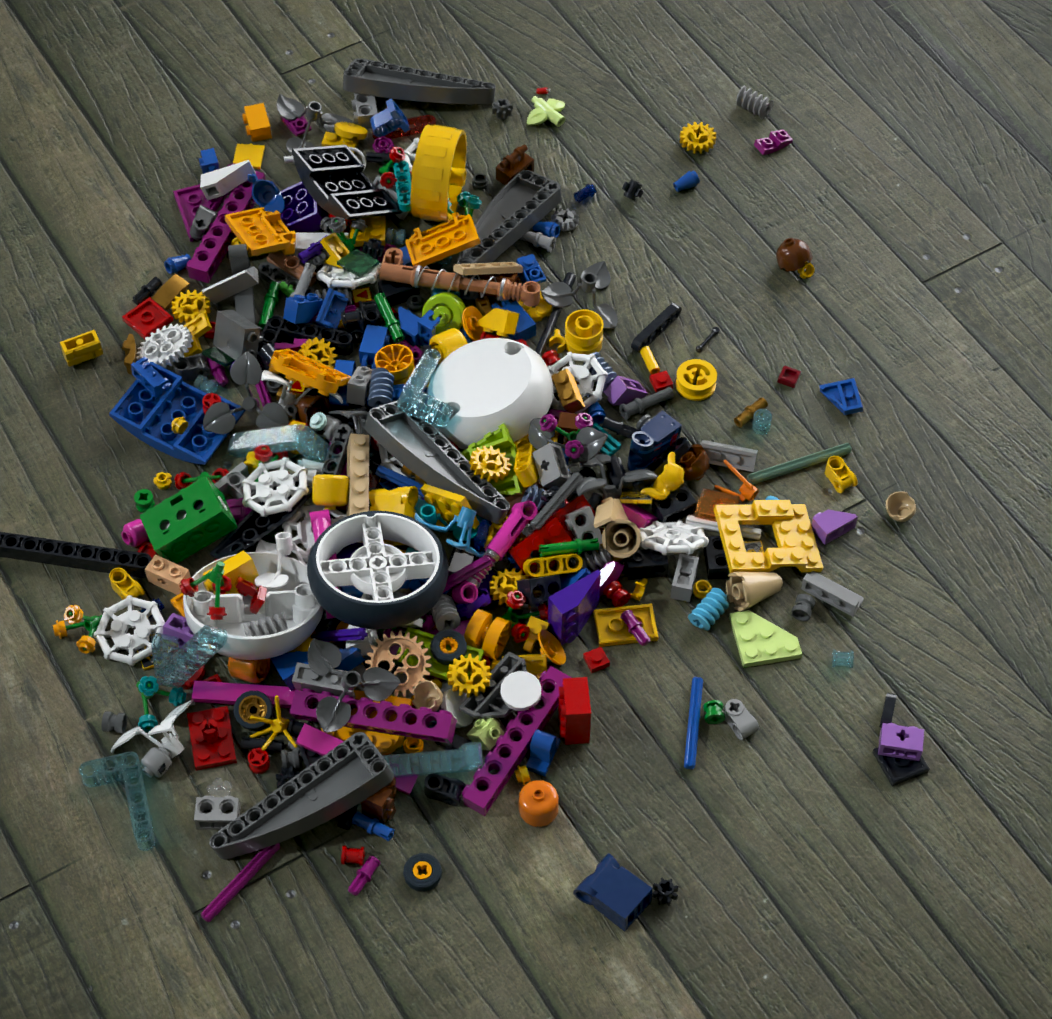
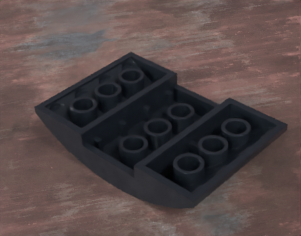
[292,145,402,219]

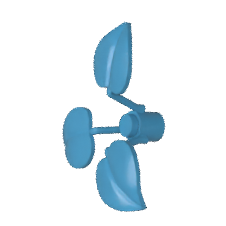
[415,506,485,558]

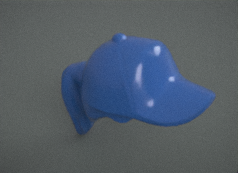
[247,174,285,213]

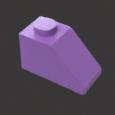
[604,376,648,406]
[811,509,858,545]

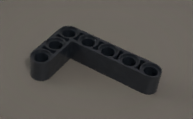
[256,316,353,364]

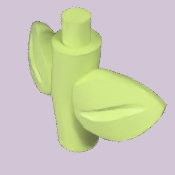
[527,96,565,127]

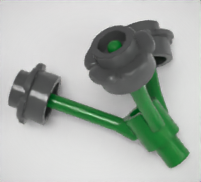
[320,216,368,256]

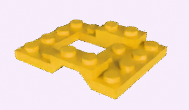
[713,500,824,573]

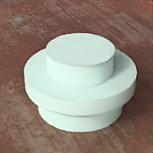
[309,412,327,431]

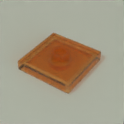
[695,488,740,522]

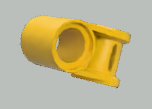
[825,456,858,493]
[109,568,145,600]

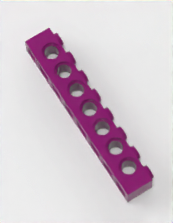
[186,171,266,283]
[462,666,572,816]
[290,688,457,744]

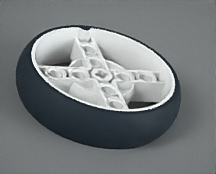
[307,511,449,629]

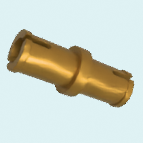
[734,397,768,428]

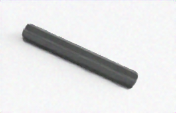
[530,472,583,530]

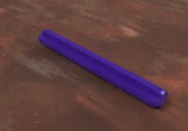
[311,628,368,642]

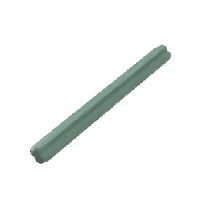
[747,443,852,485]

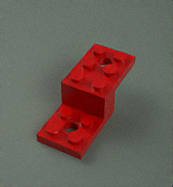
[508,494,600,578]

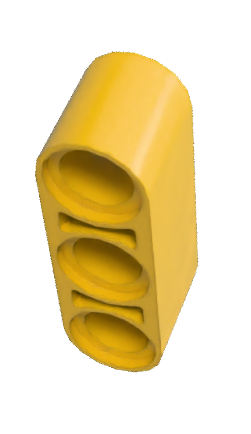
[514,443,538,487]
[523,553,583,577]

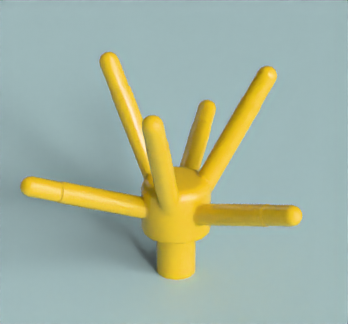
[249,695,298,751]

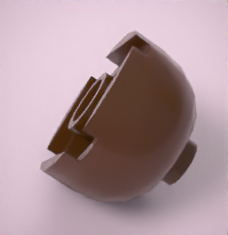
[776,238,813,271]
[295,394,331,432]
[676,444,709,481]

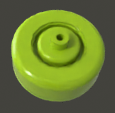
[422,292,466,334]

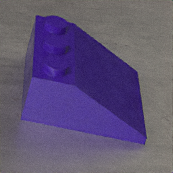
[280,181,328,233]
[548,569,601,645]

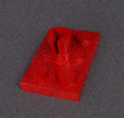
[187,706,237,771]

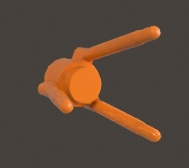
[714,460,759,502]

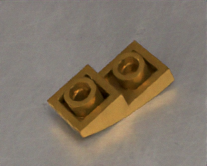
[151,274,190,310]
[123,333,138,375]

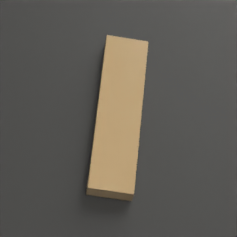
[453,262,523,275]

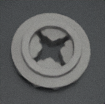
[551,208,579,231]

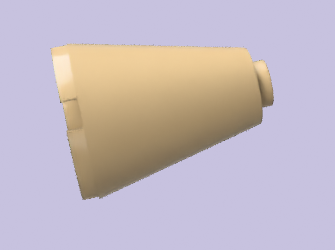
[602,519,641,558]
[726,572,783,611]

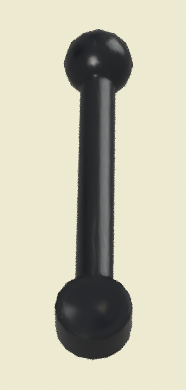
[696,327,720,352]

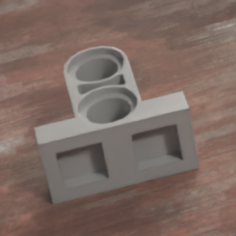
[214,462,256,499]

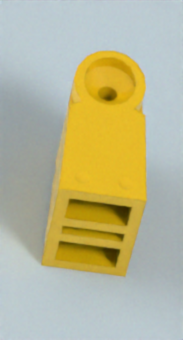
[369,486,418,546]

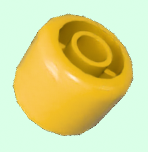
[429,328,468,365]
[312,474,349,510]

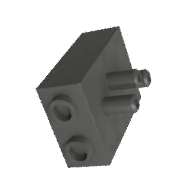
[213,310,263,360]

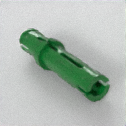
[258,282,280,330]
[374,293,405,343]
[539,538,599,557]

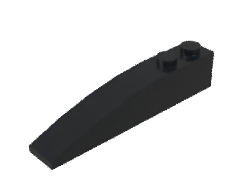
[210,480,312,560]

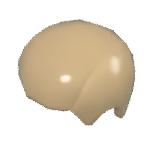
[886,492,916,522]
[412,680,443,712]

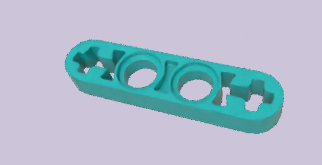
[394,161,412,212]

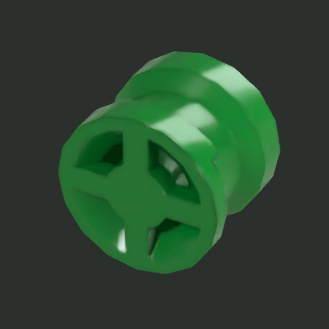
[134,489,155,513]
[703,700,725,724]

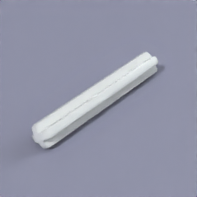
[686,515,762,540]

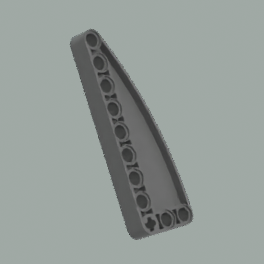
[343,58,496,104]
[457,170,562,278]
[364,399,510,524]
[209,732,394,859]

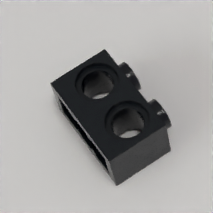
[651,485,697,523]
[703,536,730,580]
[626,549,668,580]
[517,574,562,607]

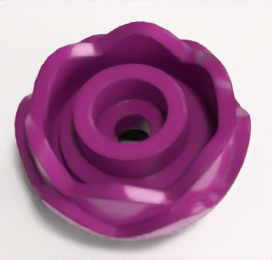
[373,136,394,154]

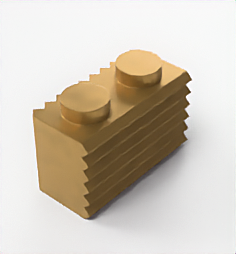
[552,369,585,413]

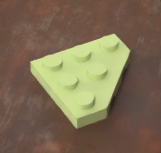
[729,610,802,668]

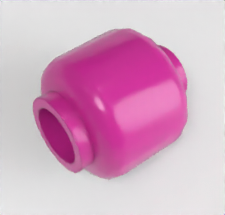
[121,519,150,547]

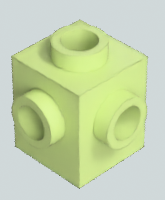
[467,718,504,751]

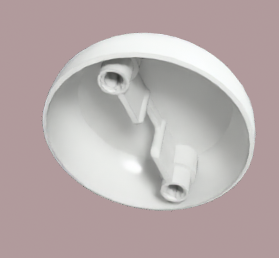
[426,338,554,450]
[183,552,324,660]

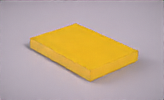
[593,603,659,647]

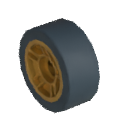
[234,690,274,730]

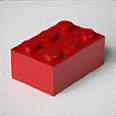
[558,677,591,745]

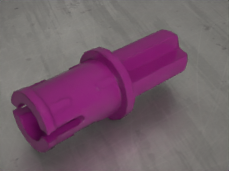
[207,354,228,387]
[620,610,650,646]
[348,856,380,896]

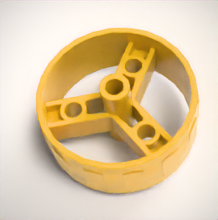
[410,125,467,223]

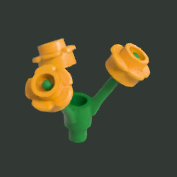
[53,605,102,654]

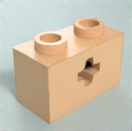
[145,555,191,595]

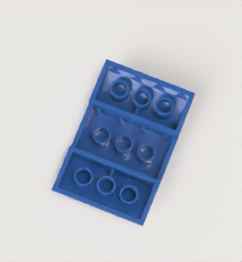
[109,362,246,464]

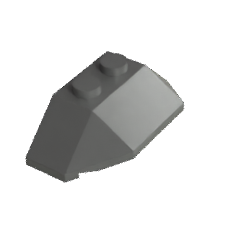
[459,652,527,718]

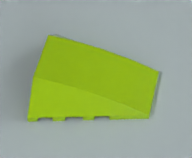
[459,423,523,495]

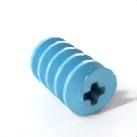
[688,588,729,630]

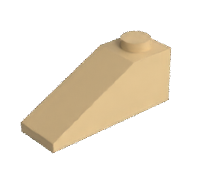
[593,497,628,528]

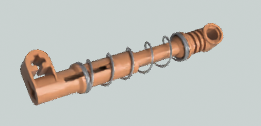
[379,248,540,307]

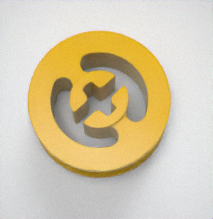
[676,359,717,401]

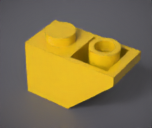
[476,308,519,337]

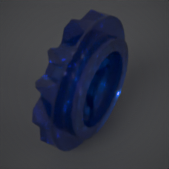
[474,520,490,551]

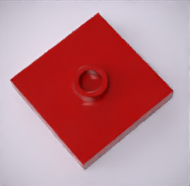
[122,297,174,340]

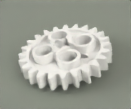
[136,324,193,369]

